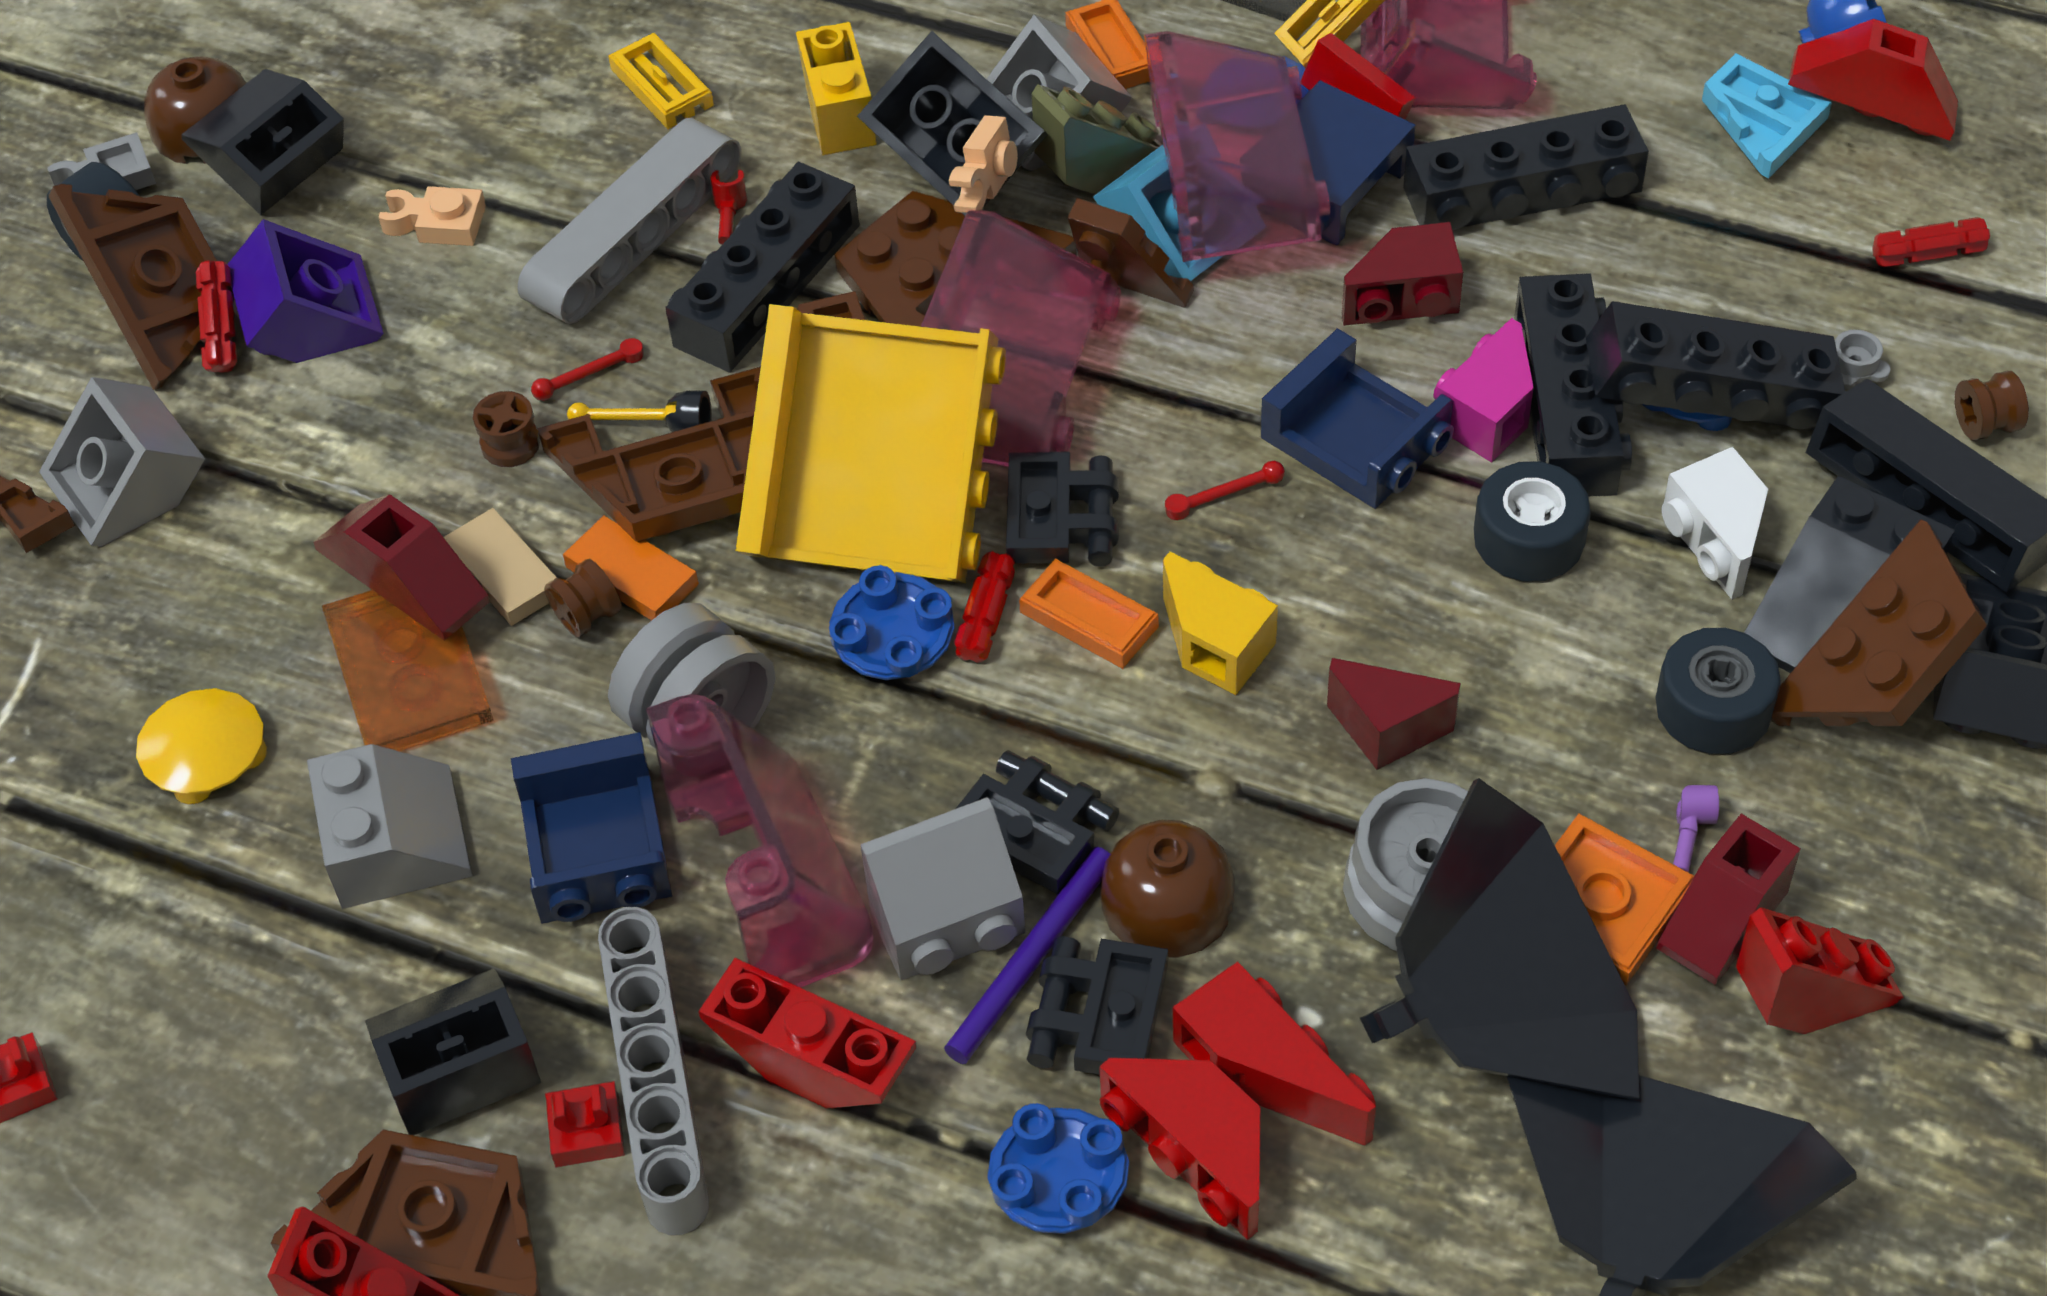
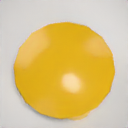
[136,688,267,804]

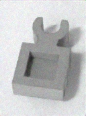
[47,132,156,190]

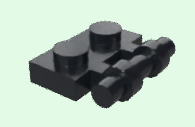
[1006,452,1119,567]
[955,750,1120,894]
[1026,936,1168,1075]

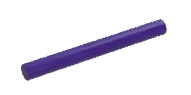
[944,847,1110,1064]

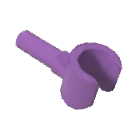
[1673,785,1719,873]

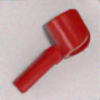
[710,170,747,244]

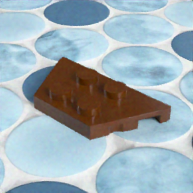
[48,184,235,390]
[1771,519,1987,726]
[271,1129,541,1296]

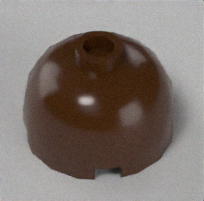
[144,56,246,164]
[1101,819,1235,958]

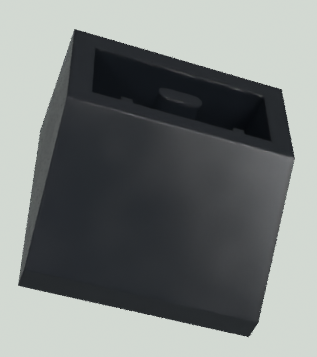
[182,69,344,215]
[365,968,541,1135]

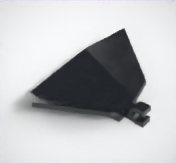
[1360,778,1639,1100]
[1507,1075,1857,1296]

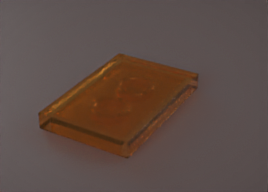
[322,590,494,751]

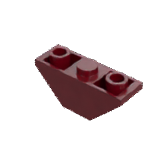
[313,494,490,641]

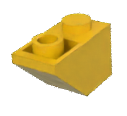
[796,22,877,155]
[1163,551,1278,695]

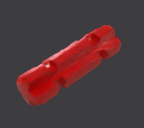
[1872,217,1990,268]
[196,260,237,373]
[954,551,1015,663]

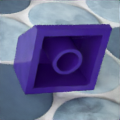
[228,219,384,363]

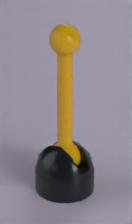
[567,390,712,432]

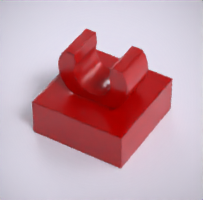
[0,1032,58,1123]
[545,1081,625,1168]

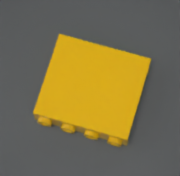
[736,304,1006,583]

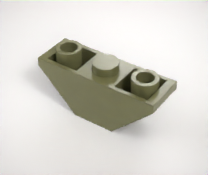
[1031,84,1162,195]

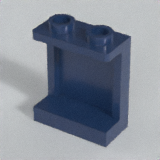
[1244,81,1416,245]
[1261,328,1454,509]
[510,732,673,924]

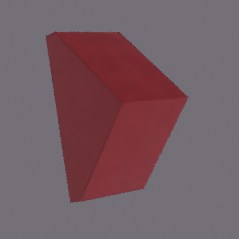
[1327,658,1461,770]

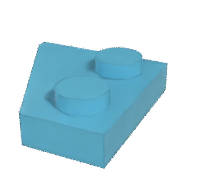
[1702,53,1832,179]

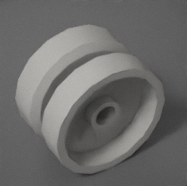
[608,603,776,771]
[1343,778,1468,951]

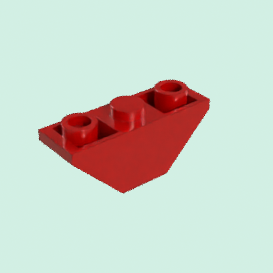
[1788,19,1958,141]
[1736,907,1904,1034]
[698,958,917,1109]
[1099,1058,1260,1240]
[267,1206,460,1296]

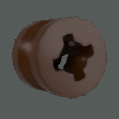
[1955,371,2029,440]
[473,391,540,467]
[544,559,622,637]

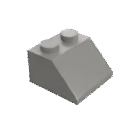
[987,15,1132,171]
[39,377,205,547]
[307,744,472,909]
[860,797,1026,980]

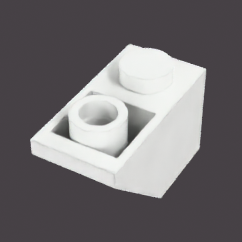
[1662,447,1768,599]

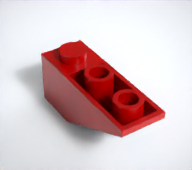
[1173,961,1376,1146]

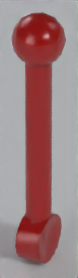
[531,338,644,401]
[1165,460,1285,520]

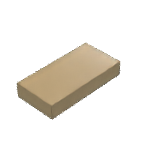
[444,508,557,626]

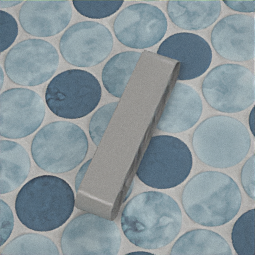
[517,118,741,324]
[598,907,709,1235]

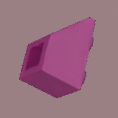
[1433,318,1534,463]

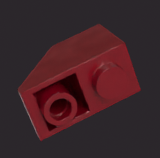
[1342,222,1463,326]
[1656,813,1801,985]

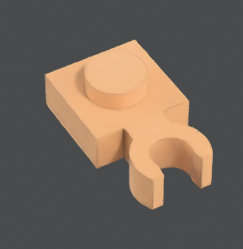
[949,115,1018,214]
[378,186,486,246]

